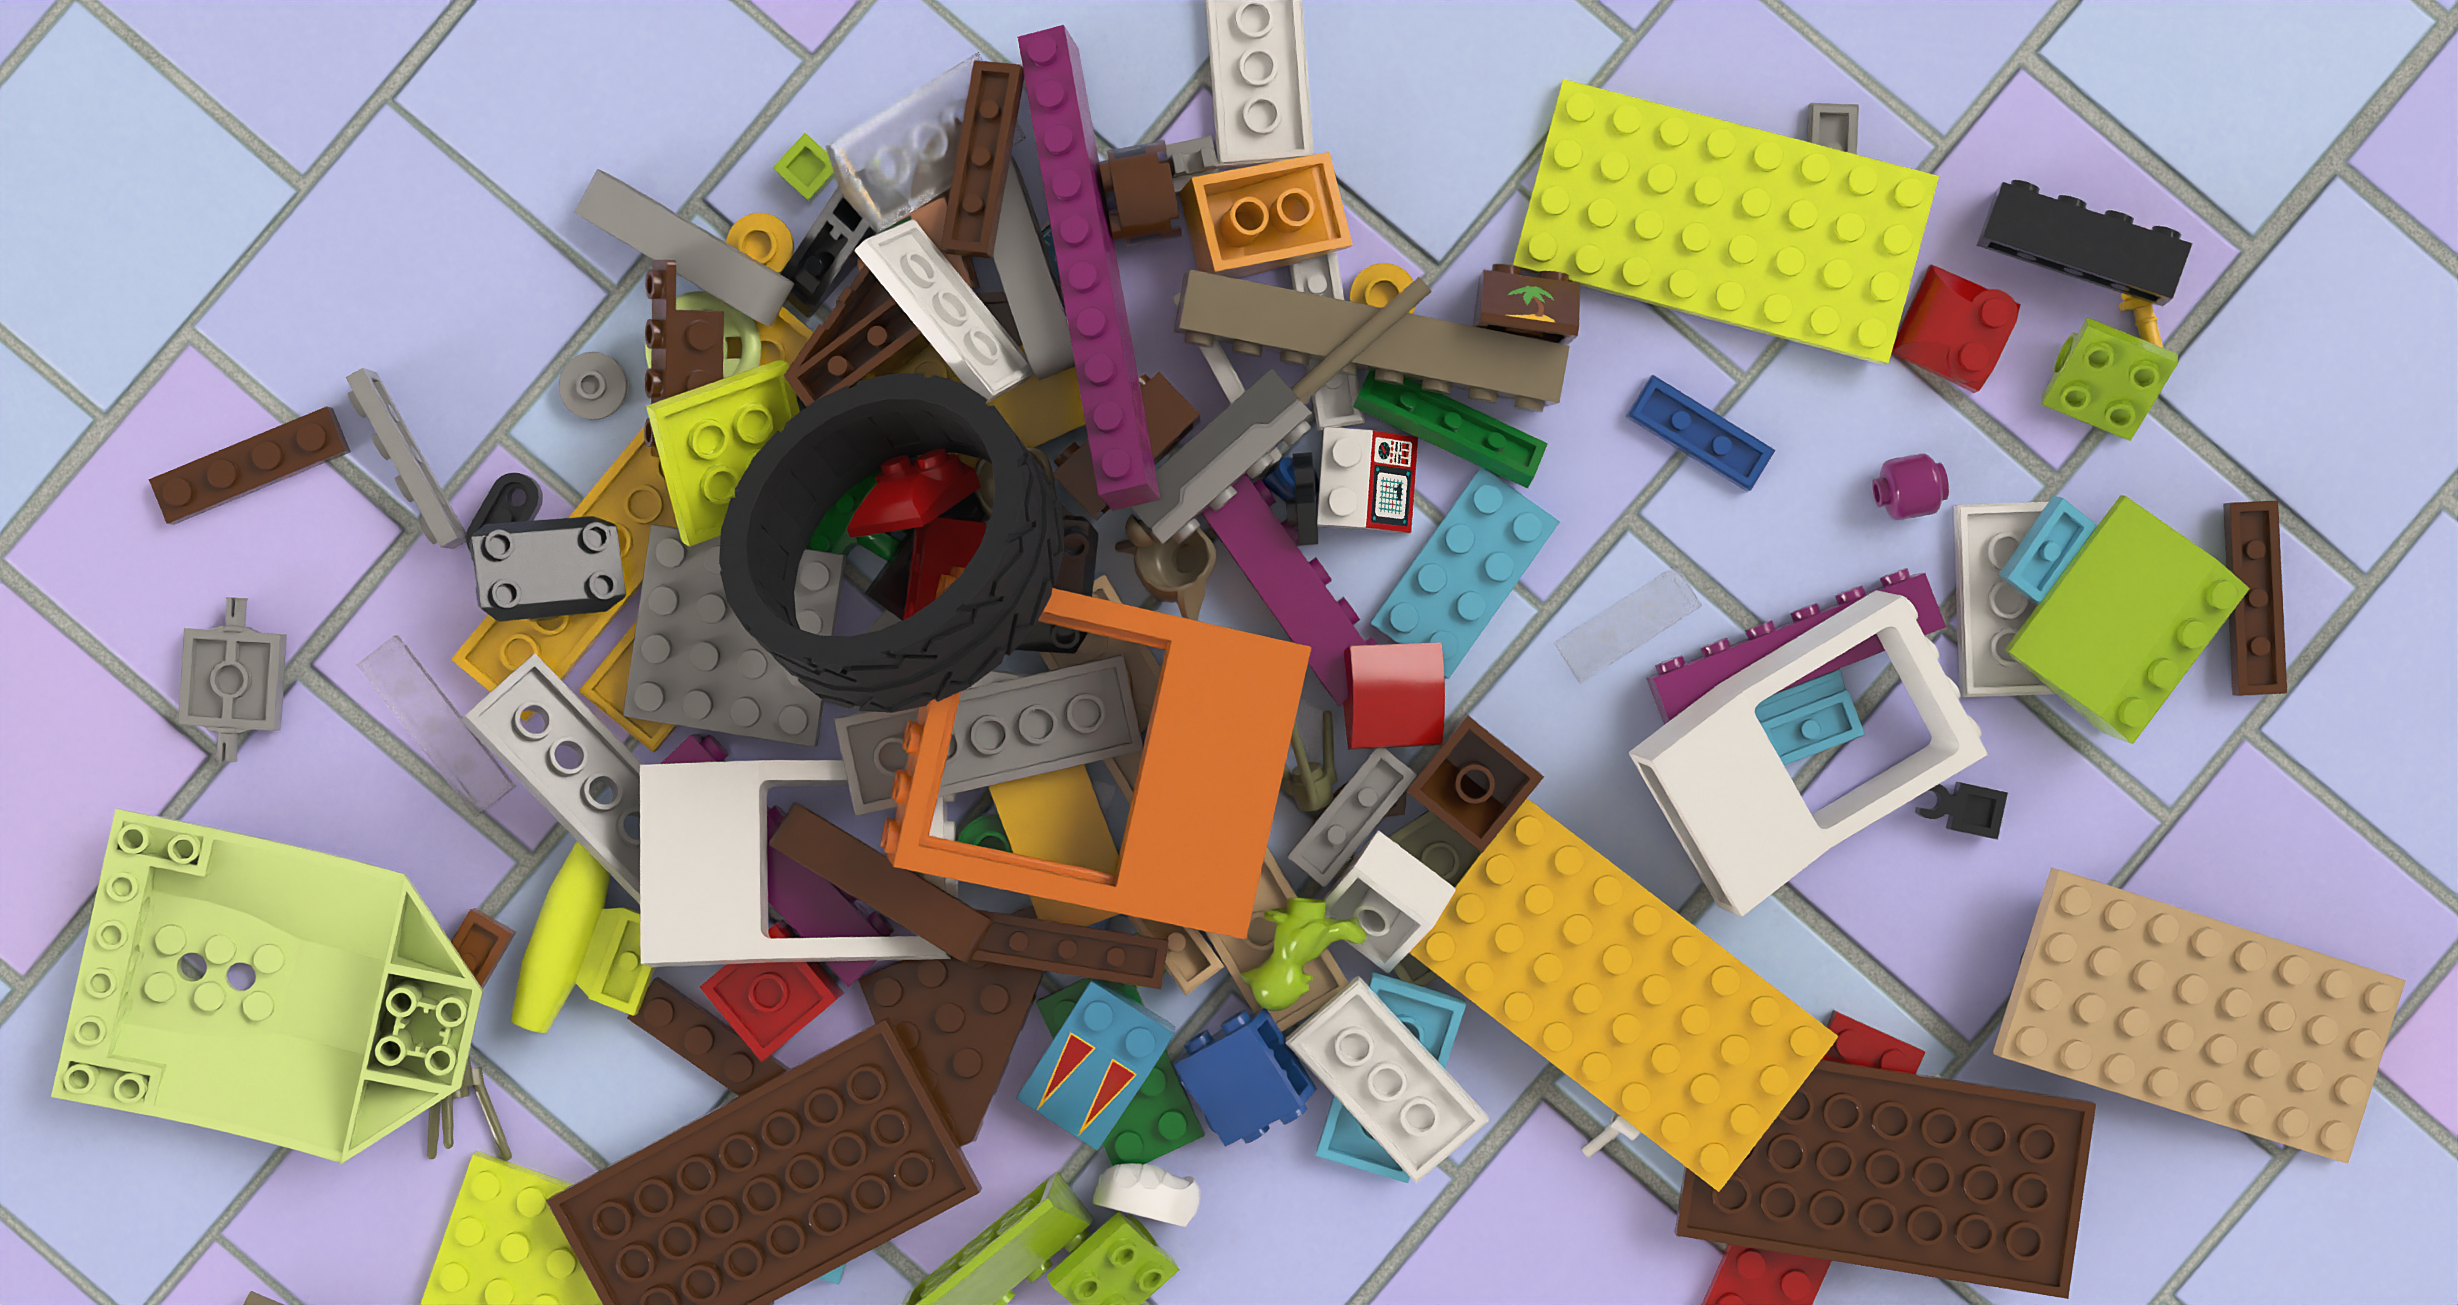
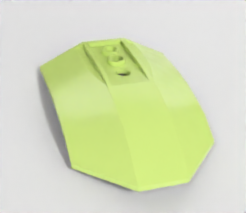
[51,808,483,1165]

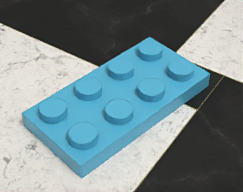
[1370,467,1560,679]
[1316,972,1466,1183]

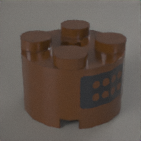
[1099,140,1182,247]

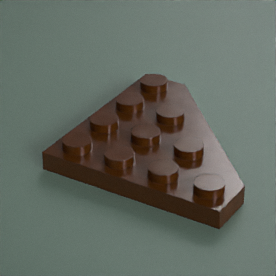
[858,905,1045,1147]

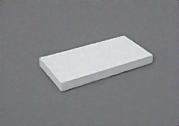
[1205,0,1314,168]
[854,219,1034,404]
[1953,502,2056,697]
[1286,976,1489,1183]

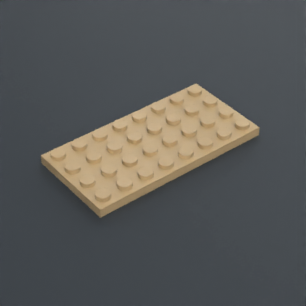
[1992,867,2406,1164]

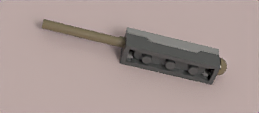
[1125,277,1432,547]

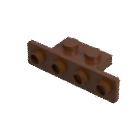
[644,260,724,457]

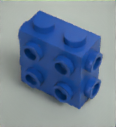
[1174,1008,1317,1147]

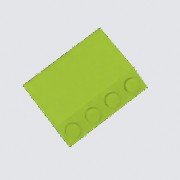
[2005,495,2250,744]
[902,1171,1093,1305]

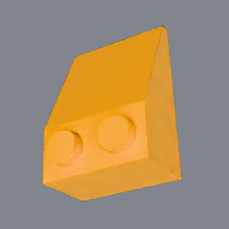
[1179,152,1353,279]

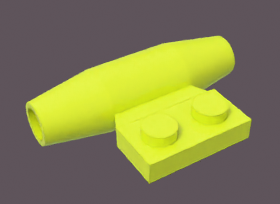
[510,841,655,1033]

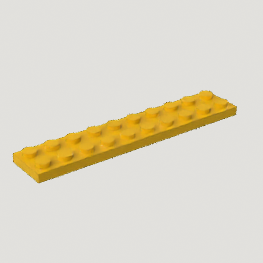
[451,306,814,721]

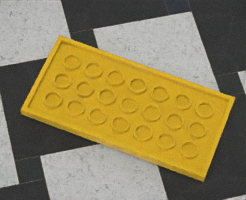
[1409,798,1839,1192]

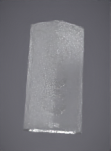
[825,52,1027,233]

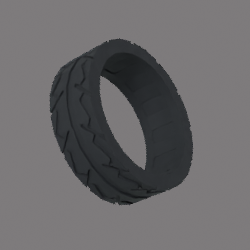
[719,374,1064,713]

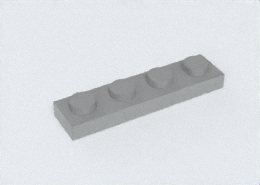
[346,368,467,549]

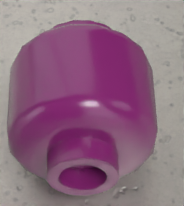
[1872,453,1949,520]

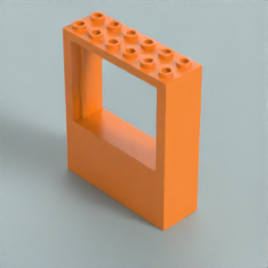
[880,566,1311,939]

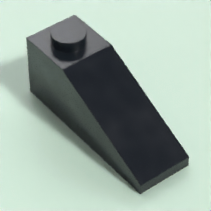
[780,168,907,318]

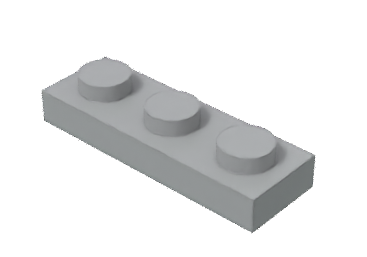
[1287,748,1417,888]

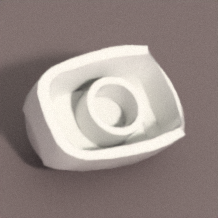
[1092,1163,1201,1227]

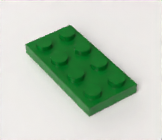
[1036,977,1205,1166]

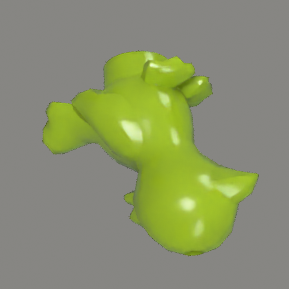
[1240,898,1368,1011]

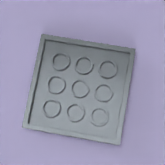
[623,524,846,747]

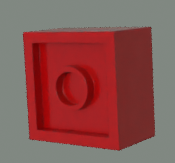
[699,919,844,1062]

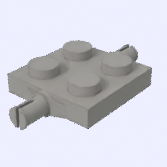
[178,597,287,762]

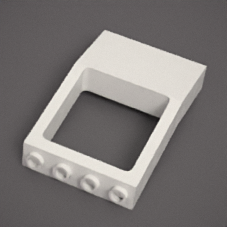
[1628,590,1988,917]
[640,760,958,967]

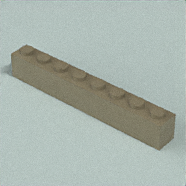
[1174,269,1570,412]

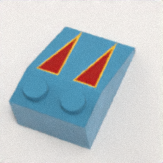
[1016,978,1176,1151]

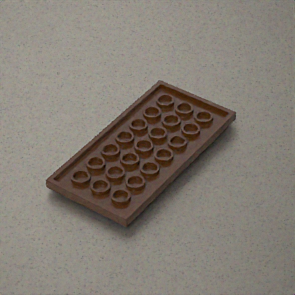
[546,1017,982,1305]
[1674,1059,2096,1299]

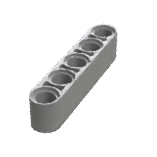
[993,155,1075,381]
[574,169,794,327]

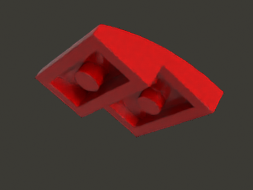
[1343,642,1445,750]

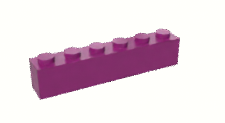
[1201,474,1378,707]
[1646,568,1946,725]
[660,733,894,987]

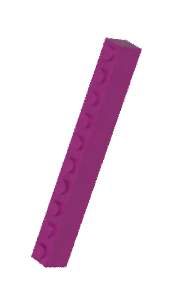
[1017,25,1161,511]

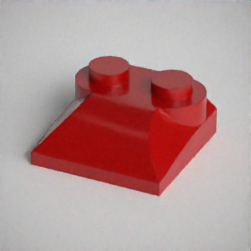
[1891,264,2021,393]
[847,448,981,538]

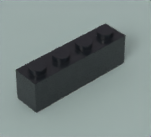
[1976,180,2193,307]

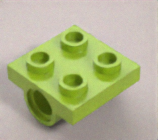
[2041,317,2179,441]
[1046,1211,1180,1305]

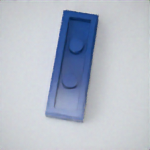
[1625,375,1776,492]

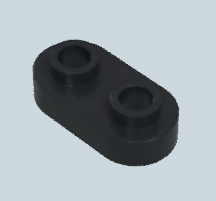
[466,473,543,553]

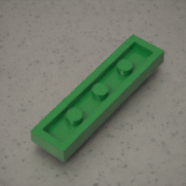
[1353,371,1548,489]

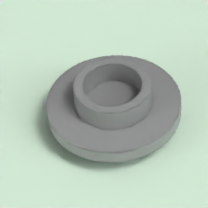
[559,352,628,420]

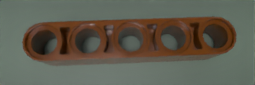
[769,802,993,964]

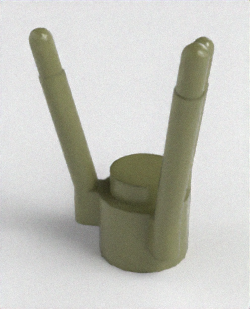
[1282,710,1338,811]
[427,1057,512,1161]

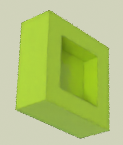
[773,133,843,203]

